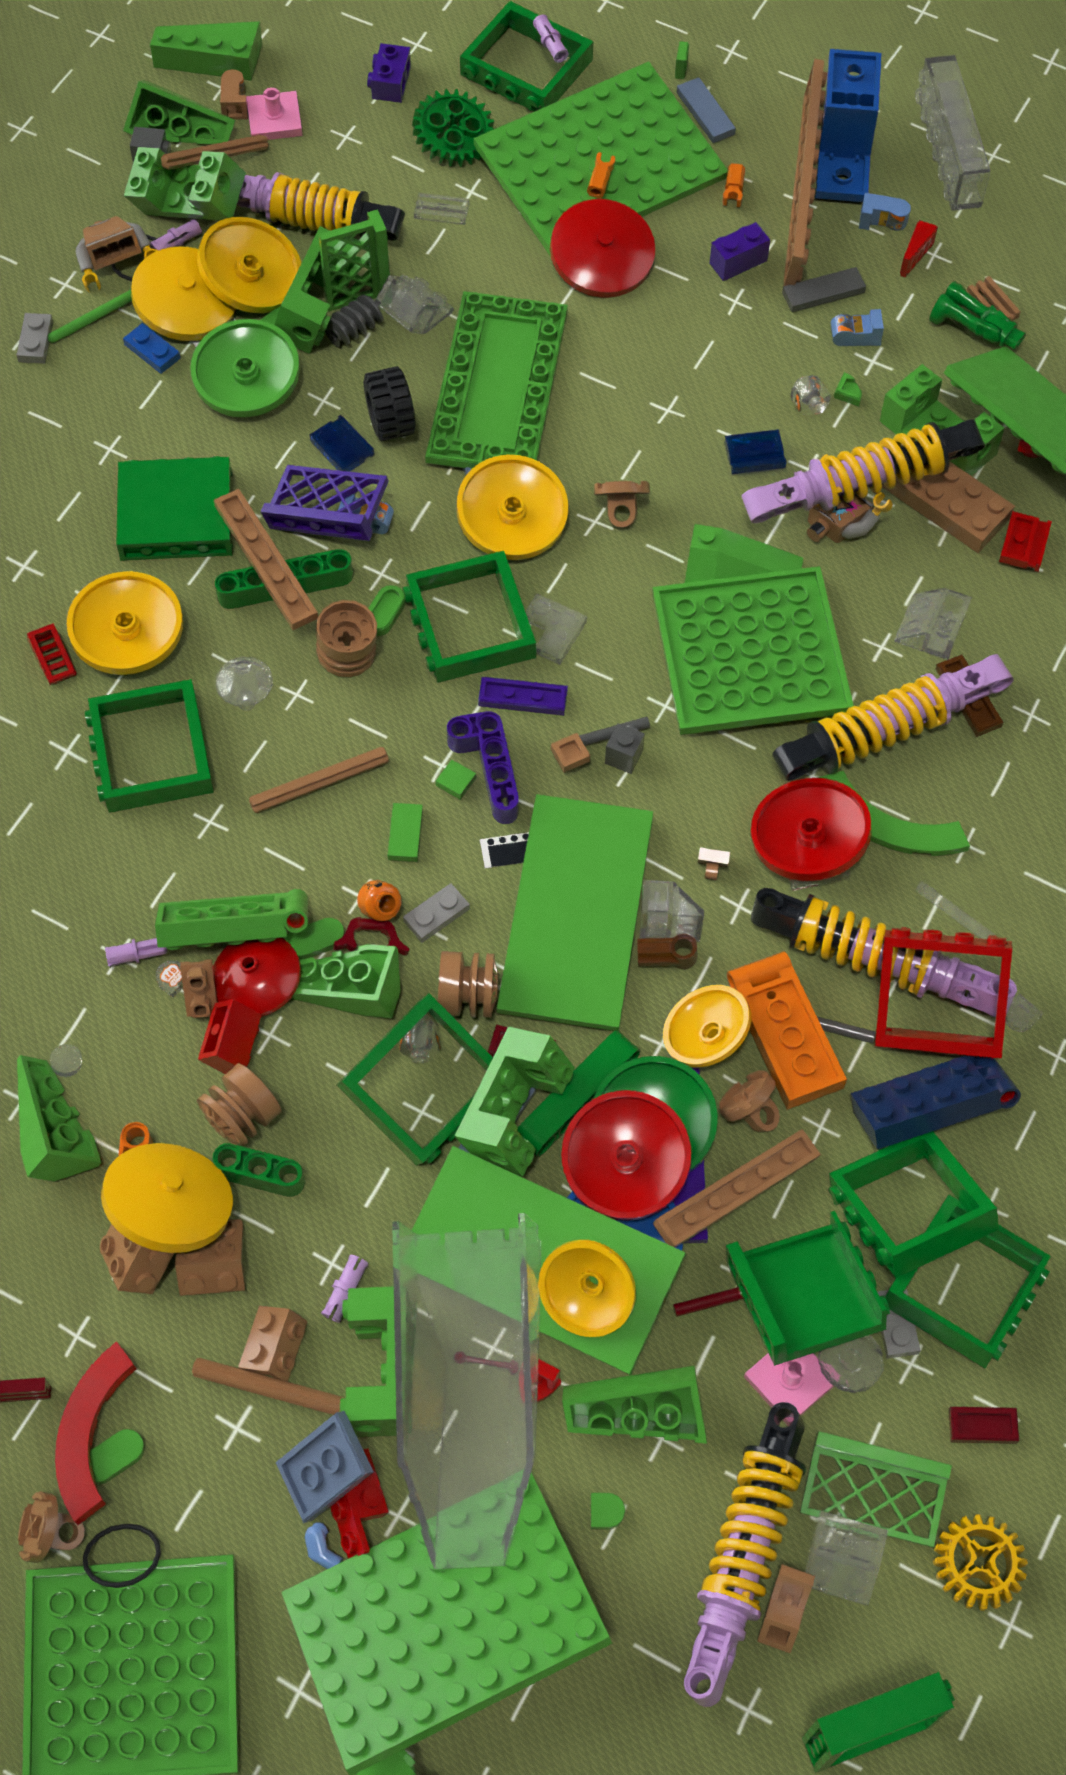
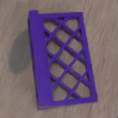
[261,465,389,541]

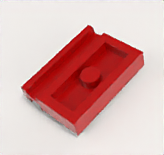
[999,511,1052,572]

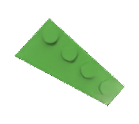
[150,21,262,81]
[562,1366,707,1444]

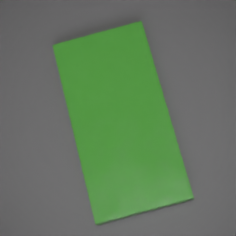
[425,291,568,469]
[944,346,1066,475]
[496,794,654,1031]
[396,1146,687,1375]

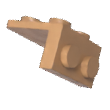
[175,1219,246,1296]
[100,1224,174,1294]

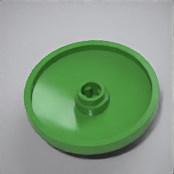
[191,319,300,417]

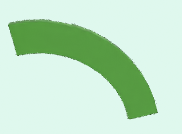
[818,770,970,856]

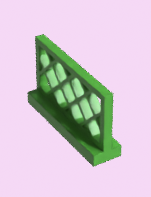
[318,209,392,312]
[800,1431,952,1548]

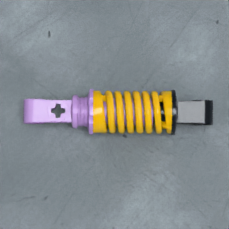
[237,172,405,241]

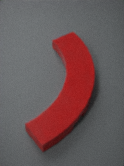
[55,1341,137,1525]

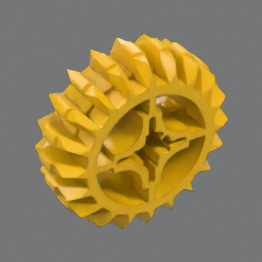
[933,1514,1028,1611]

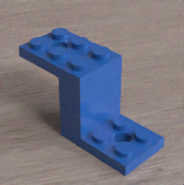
[815,49,882,202]

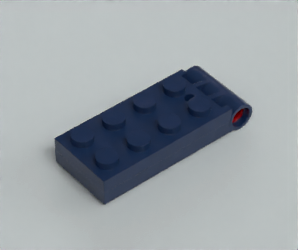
[851,1055,1021,1150]

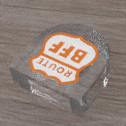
[155,960,183,998]

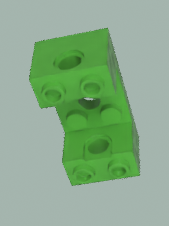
[124,147,246,221]
[274,226,360,354]
[880,364,1005,476]
[455,1026,575,1177]
[340,1286,411,1437]

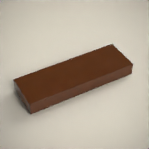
[935,654,1004,737]

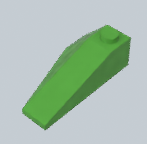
[685,524,803,583]

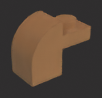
[757,1564,815,1653]

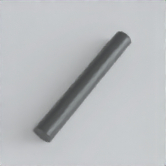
[579,716,650,746]
[817,1016,876,1044]

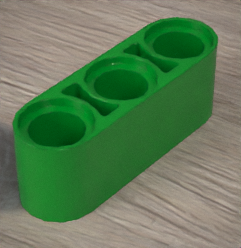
[212,1143,305,1197]

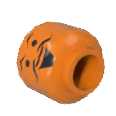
[357,880,402,922]

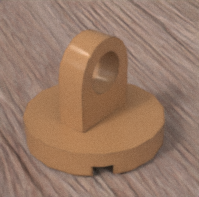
[594,481,650,528]
[719,1070,780,1132]
[18,1491,85,1563]

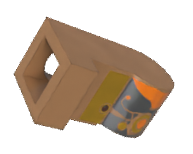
[220,69,248,119]

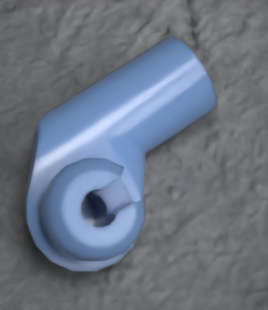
[305,1522,343,1569]

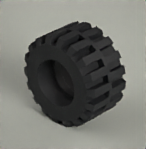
[363,366,416,442]

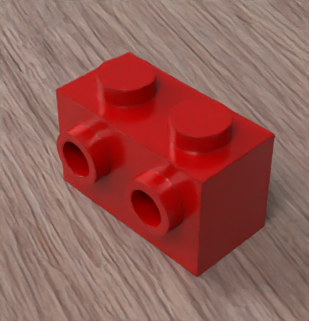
[198,999,262,1074]

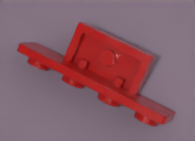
[331,1448,389,1559]

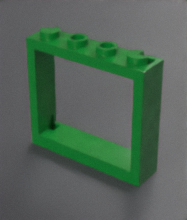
[460,1,594,112]
[402,551,536,683]
[84,679,214,813]
[336,993,493,1166]
[828,1131,999,1278]
[885,1194,1051,1368]
[802,1672,955,1773]

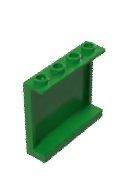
[116,456,233,561]
[726,1211,890,1366]

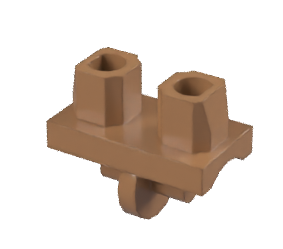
[180,959,217,1018]

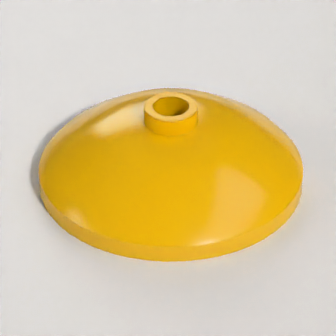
[663,985,751,1067]
[538,1240,636,1337]

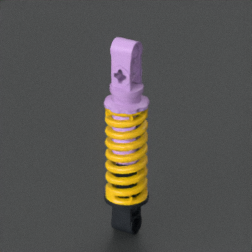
[741,419,985,523]
[772,654,1014,781]
[751,888,1017,1017]
[684,1402,806,1707]

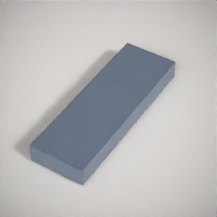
[676,77,736,143]

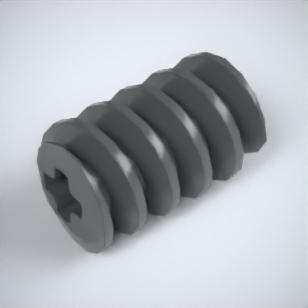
[325,295,384,347]

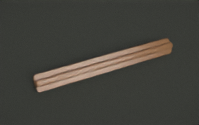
[161,135,268,170]
[249,747,389,813]
[192,1358,345,1415]

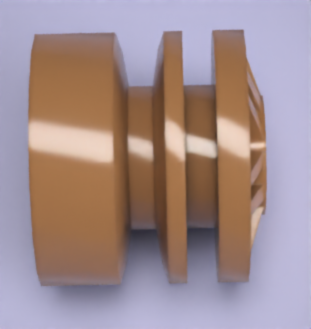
[316,600,377,677]
[438,951,499,1018]
[197,1063,282,1147]

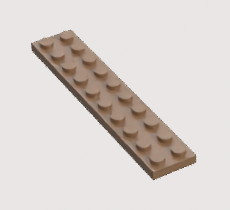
[783,58,827,286]

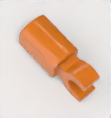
[587,152,615,199]
[722,163,745,207]

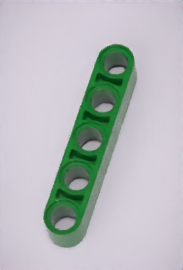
[215,549,353,609]
[517,1030,641,1157]

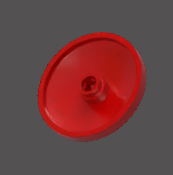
[550,199,655,298]
[751,778,872,881]
[561,1090,691,1221]

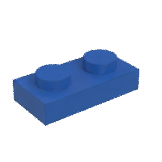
[123,323,181,374]

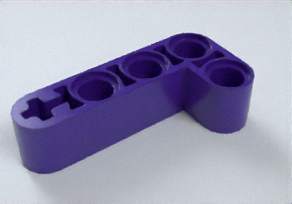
[447,711,518,824]

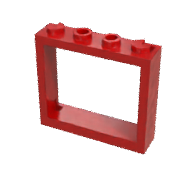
[875,927,1013,1058]

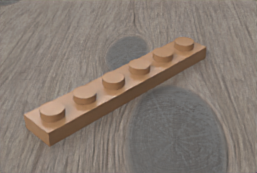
[214,489,318,630]
[653,1129,821,1248]

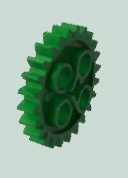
[412,89,495,167]

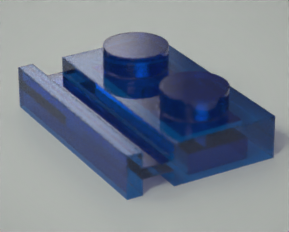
[309,415,375,472]
[724,429,787,474]

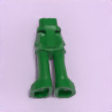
[929,281,1026,350]

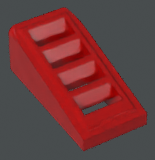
[900,220,938,277]
[27,623,77,685]

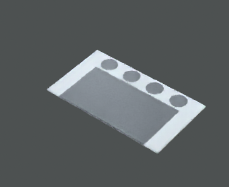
[480,832,529,868]

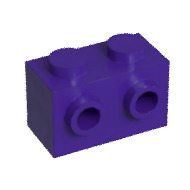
[367,43,411,103]
[709,222,770,281]

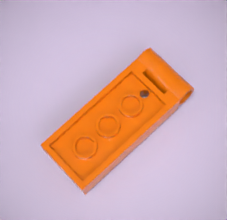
[727,951,847,1110]

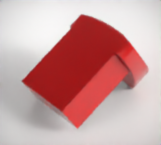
[522,1354,561,1405]

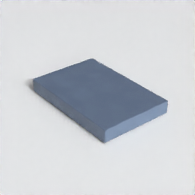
[276,1411,373,1523]

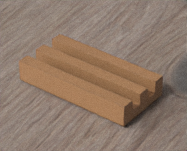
[967,276,1021,321]

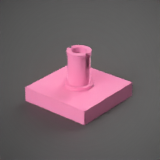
[246,88,303,140]
[744,1353,838,1427]

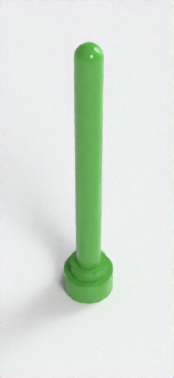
[48,289,132,343]

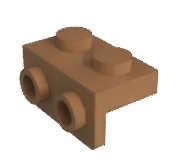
[238,1306,307,1382]

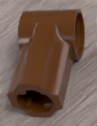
[637,933,698,969]

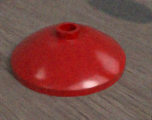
[213,937,301,1017]

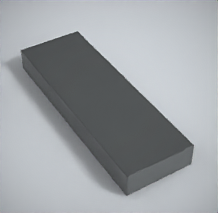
[782,267,866,312]

